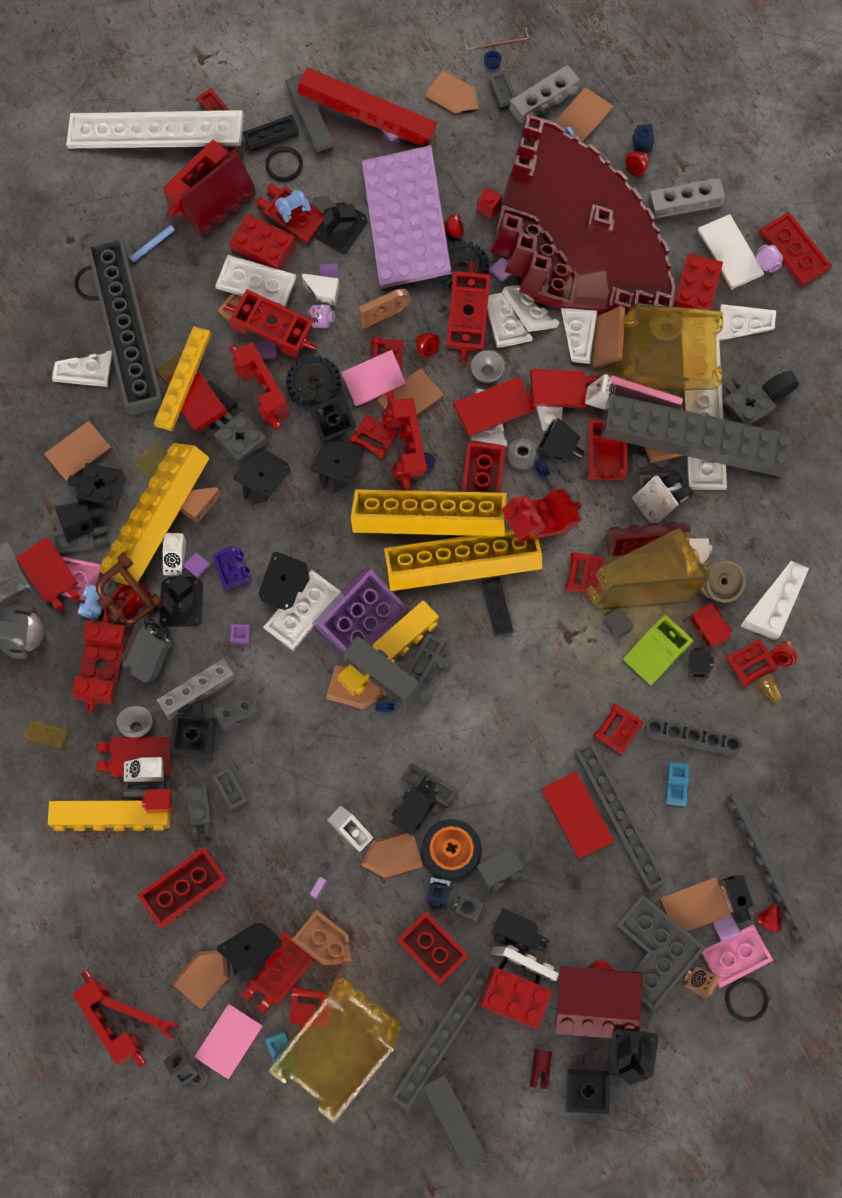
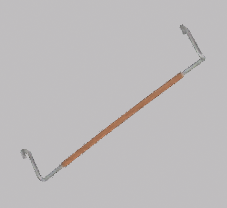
[464,27,529,50]

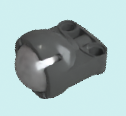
[0,603,44,660]

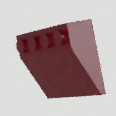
[180,152,256,237]
[605,521,691,558]
[555,966,642,1038]

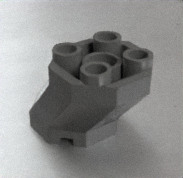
[120,615,173,683]

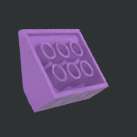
[312,568,409,653]

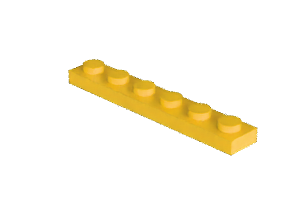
[154,326,212,431]

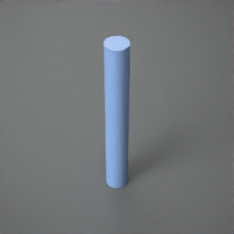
[129,225,175,263]

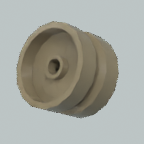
[696,558,746,603]

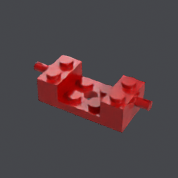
[163,139,238,218]
[446,263,490,363]
[225,289,318,359]
[229,342,289,431]
[382,391,427,491]
[501,489,582,542]
[71,610,128,713]
[72,970,147,1068]

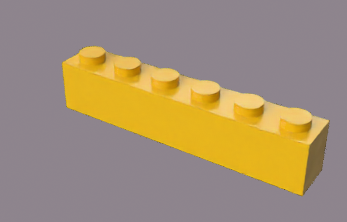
[337,600,439,696]
[48,801,171,831]

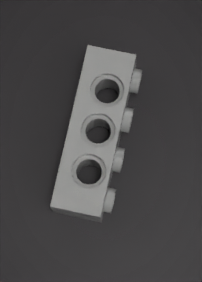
[510,64,580,125]
[648,178,725,218]
[157,658,236,721]

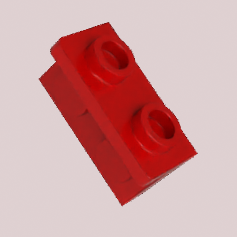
[107,583,151,619]

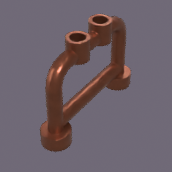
[96,553,163,627]

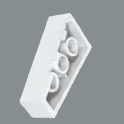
[741,561,809,642]

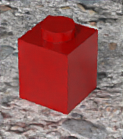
[477,187,502,219]
[142,789,172,813]

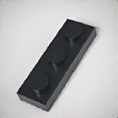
[243,114,299,150]
[481,577,513,637]

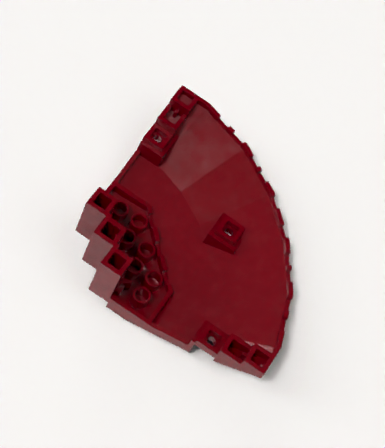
[491,114,675,315]

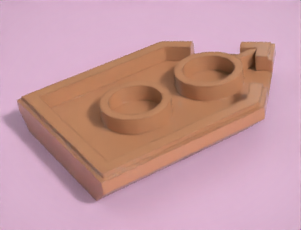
[425,70,479,114]
[326,663,387,709]
[360,831,423,878]
[291,910,352,966]
[171,950,229,1010]

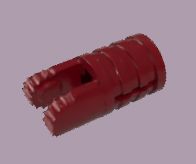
[529,1049,553,1090]

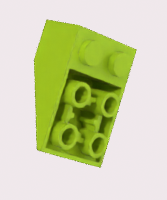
[623,614,694,686]

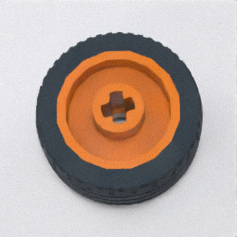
[422,819,482,881]

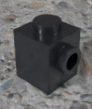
[688,648,714,678]

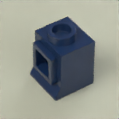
[632,124,654,152]
[427,876,451,909]

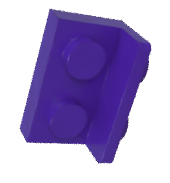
[212,546,252,590]

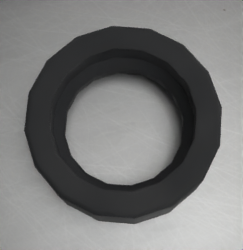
[762,370,799,401]

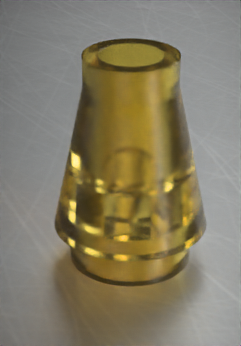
[758,673,782,703]

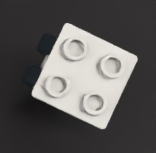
[632,472,693,524]

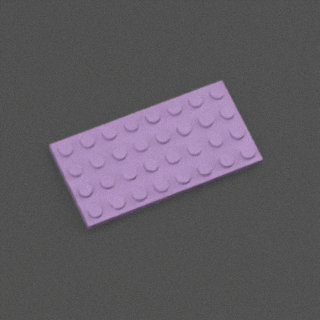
[362,145,452,289]

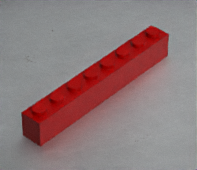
[297,67,438,147]

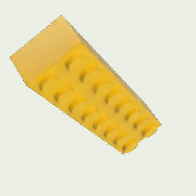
[99,443,209,586]
[351,489,507,536]
[384,530,542,591]

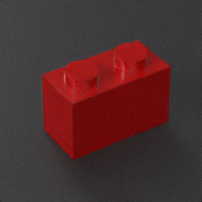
[689,602,732,651]

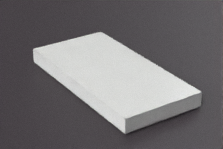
[697,214,764,290]
[215,255,297,307]
[263,569,341,651]

